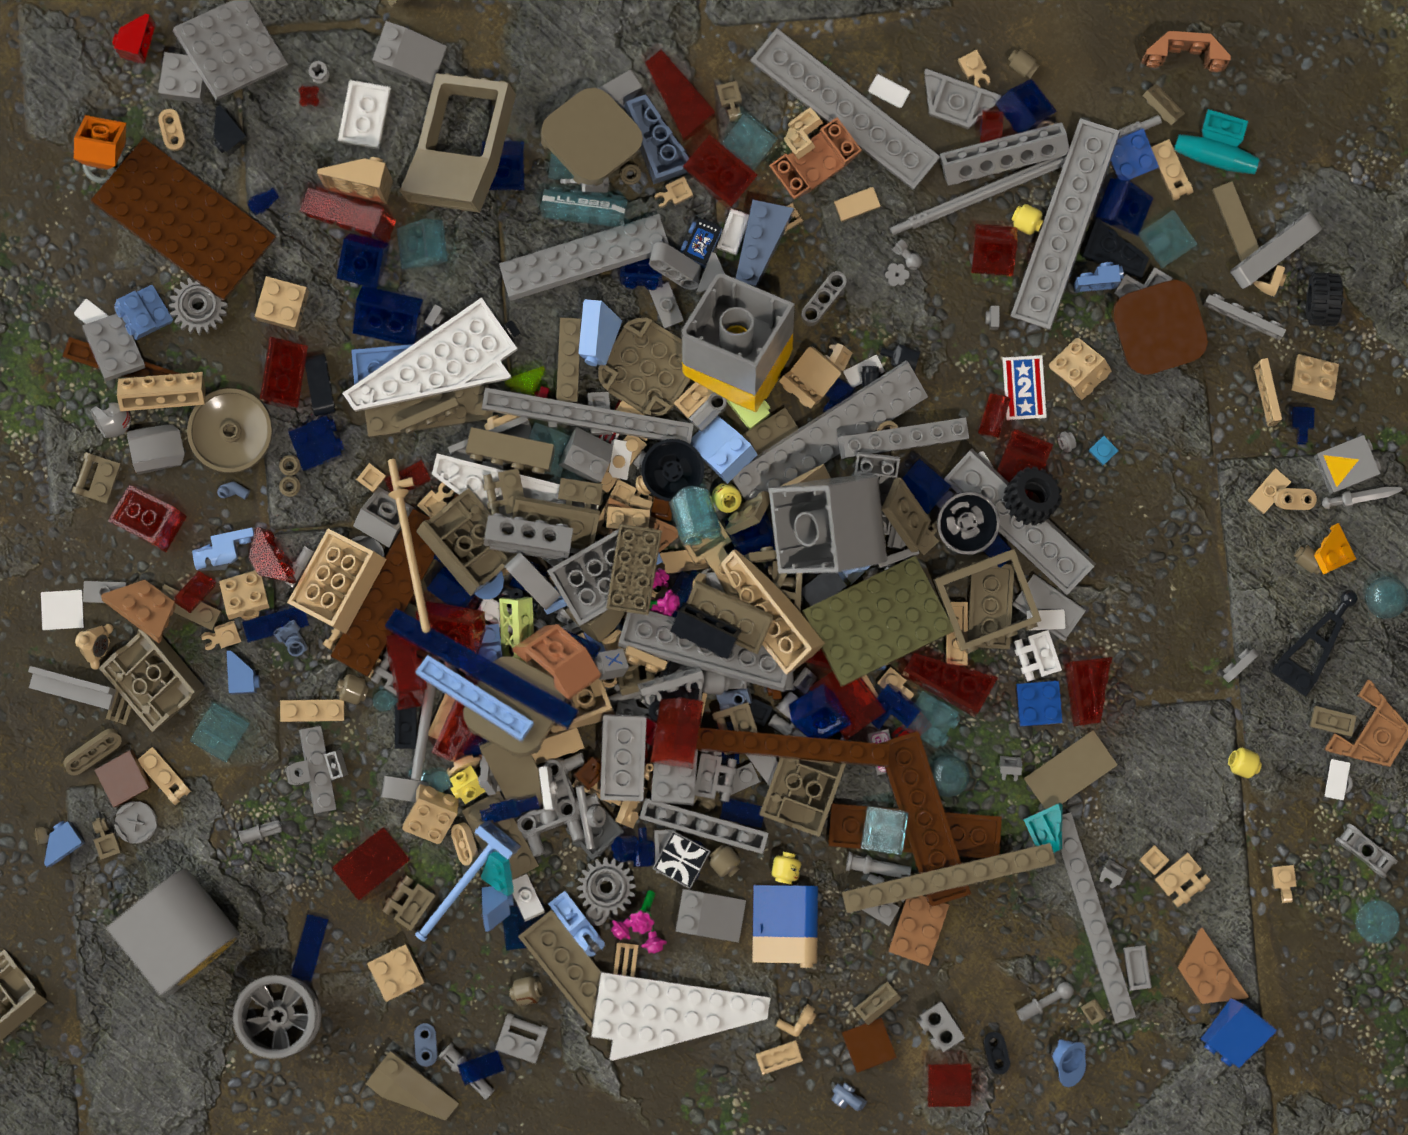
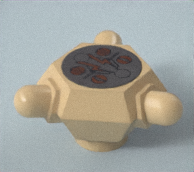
[75,624,113,670]

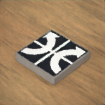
[652,831,710,889]

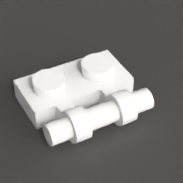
[1014,630,1062,682]

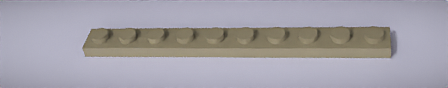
[842,843,1056,913]

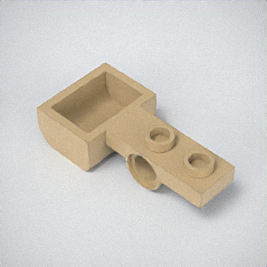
[679,515,740,599]

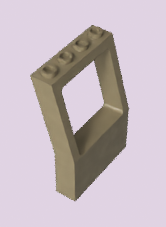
[400,73,516,213]

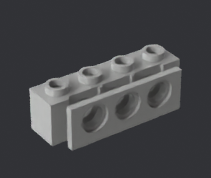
[484,513,573,561]

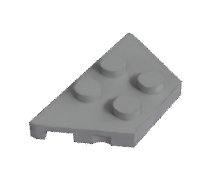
[924,69,1002,129]

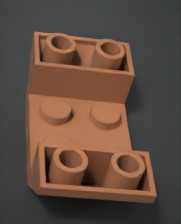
[1142,31,1231,72]
[769,117,862,199]
[512,624,601,699]

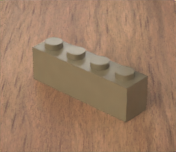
[556,318,582,404]
[466,427,556,474]

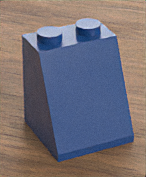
[1201,998,1277,1068]

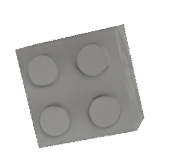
[158,52,206,104]

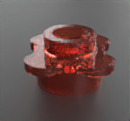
[299,86,320,107]

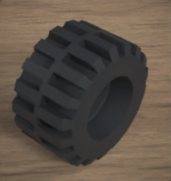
[1306,272,1343,327]
[1003,467,1062,526]

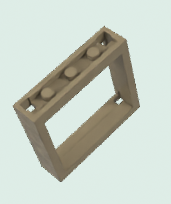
[933,549,1042,653]

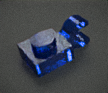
[822,378,855,413]
[1292,407,1315,445]

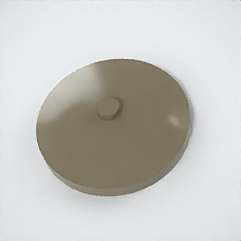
[187,389,273,473]

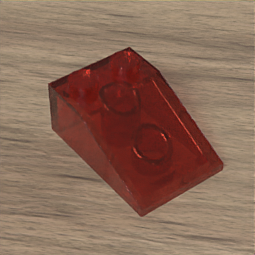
[683,134,758,210]
[108,485,187,552]
[332,827,410,901]

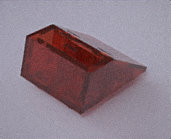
[997,429,1053,500]

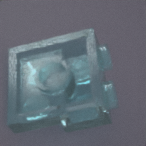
[900,691,960,749]

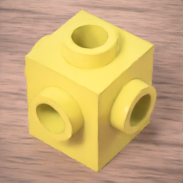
[450,766,486,804]

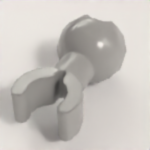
[892,239,922,270]

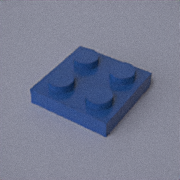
[1110,128,1159,184]
[1016,681,1063,727]

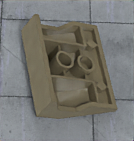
[416,488,517,596]
[99,629,205,732]
[759,734,846,838]
[0,949,47,1041]

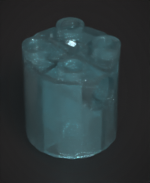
[669,486,722,546]

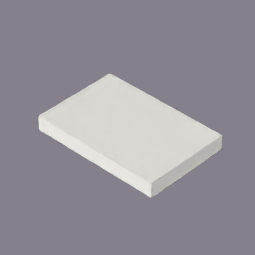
[338,80,391,149]

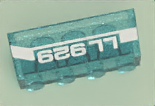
[540,187,628,227]

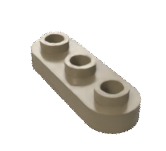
[63,729,122,775]

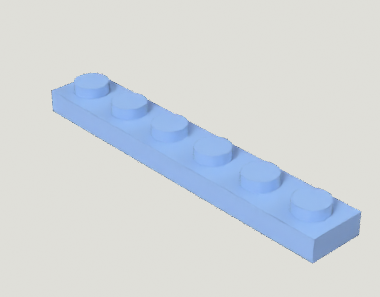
[415,655,534,742]

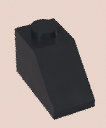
[213,105,249,156]

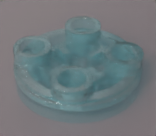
[1356,901,1400,944]

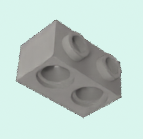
[918,1001,965,1052]

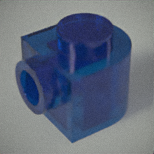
[611,835,639,862]

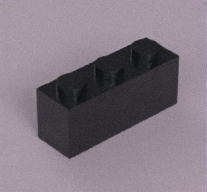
[670,602,742,659]

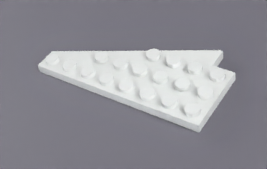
[342,298,518,412]
[432,454,599,567]
[591,972,770,1060]

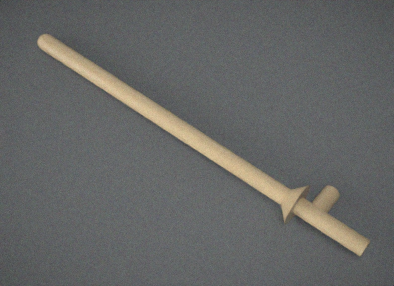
[388,459,430,633]

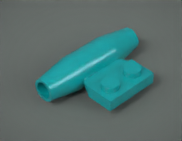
[1174,109,1260,174]

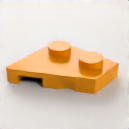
[1314,523,1356,575]

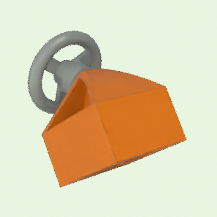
[74,115,126,184]

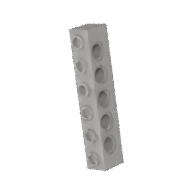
[940,122,1069,186]
[838,417,969,459]
[639,798,769,854]

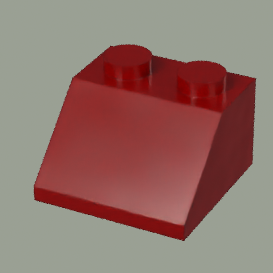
[112,13,156,64]

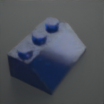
[353,286,423,345]

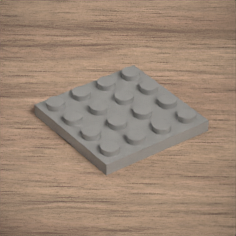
[173,0,288,100]

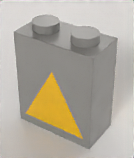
[1314,435,1381,495]

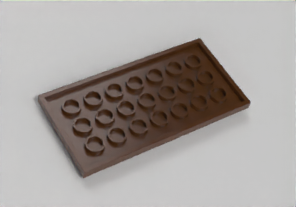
[91,138,276,301]

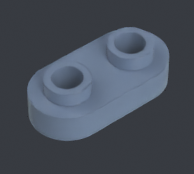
[414,1023,438,1067]

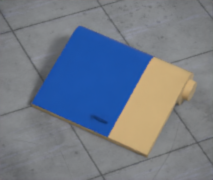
[752,885,818,968]

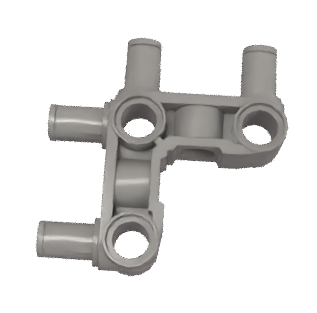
[517,753,600,857]

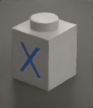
[594,648,629,680]

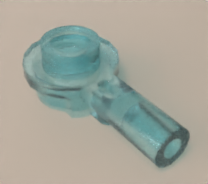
[373,690,415,712]
[408,768,450,792]

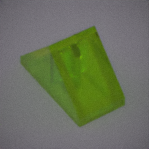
[504,366,546,396]

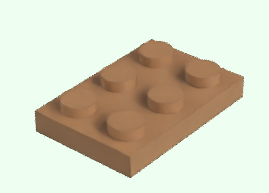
[888,896,949,966]

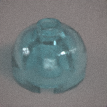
[1365,576,1408,619]
[930,755,970,798]

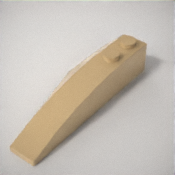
[721,549,825,675]

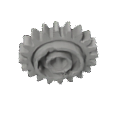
[169,278,228,335]
[577,858,636,917]

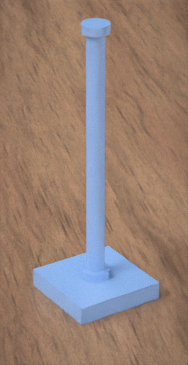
[415,819,521,942]

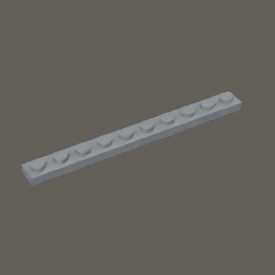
[481,388,694,444]
[1060,812,1136,1023]

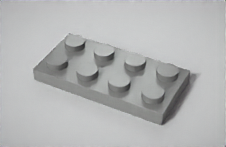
[600,714,646,801]

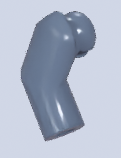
[217,481,250,500]

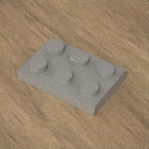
[82,314,145,382]

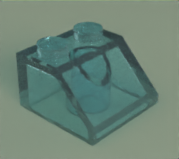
[397,219,448,269]

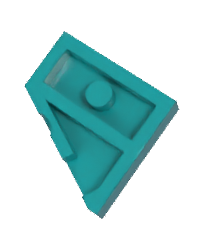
[1024,803,1062,853]

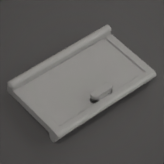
[1012,574,1086,642]

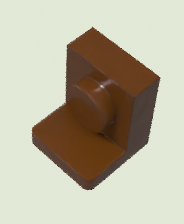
[573,757,602,790]

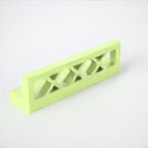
[499,597,534,664]

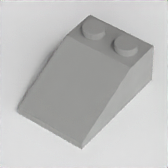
[372,21,447,85]
[676,889,746,943]

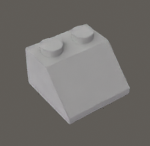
[558,427,613,483]
[353,487,415,547]

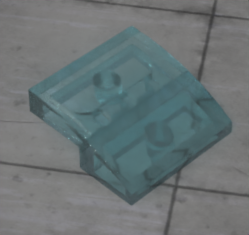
[190,702,250,763]

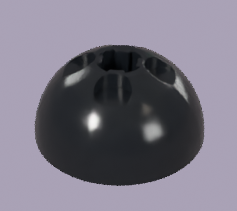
[641,439,704,502]
[937,492,1000,555]

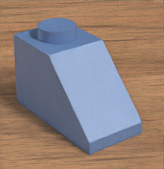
[227,651,260,695]
[44,821,85,867]
[482,886,514,932]

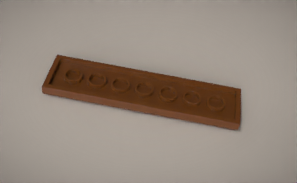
[331,509,436,677]
[879,731,971,907]
[828,804,1002,858]

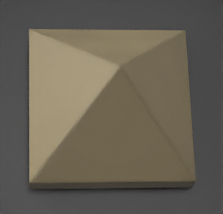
[1080,999,1107,1025]

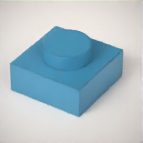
[1088,436,1119,466]

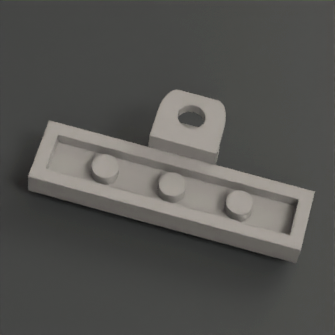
[286,726,336,814]

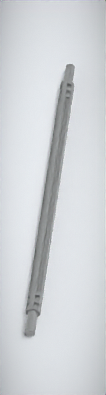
[890,115,1162,235]

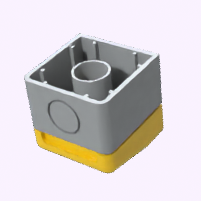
[682,274,794,412]

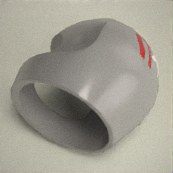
[90,402,131,438]

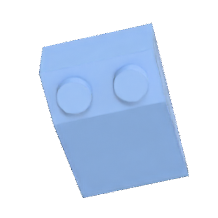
[691,416,758,484]

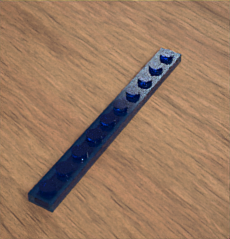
[385,609,579,730]

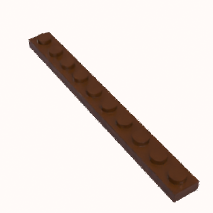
[675,726,890,767]

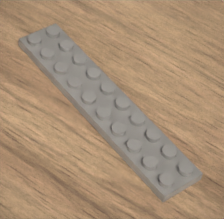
[750,28,940,190]
[1011,118,1121,330]
[732,361,928,501]

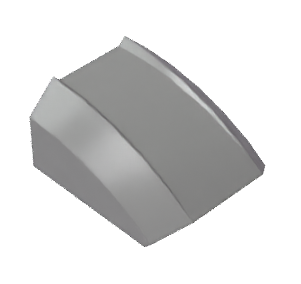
[127,424,185,475]

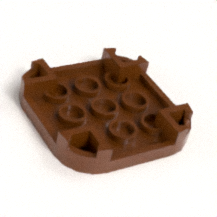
[1111,280,1208,375]

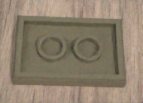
[881,478,931,552]

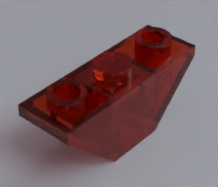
[249,527,297,584]

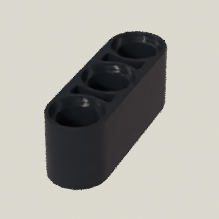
[304,354,336,417]

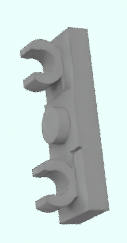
[637,668,704,704]

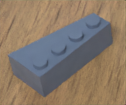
[624,94,695,184]
[736,200,795,288]

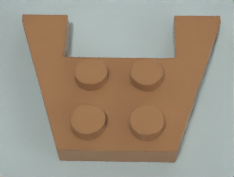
[1324,680,1408,767]

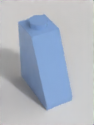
[578,299,622,366]

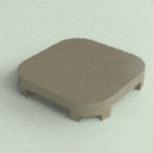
[540,88,643,186]
[598,317,691,418]
[464,656,566,758]

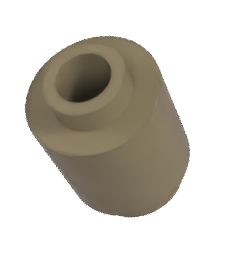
[1008,49,1040,78]
[1294,545,1321,575]

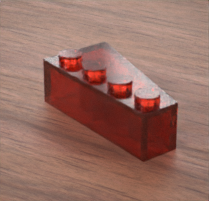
[645,49,715,144]
[901,653,998,718]

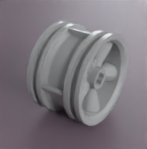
[233,975,321,1058]

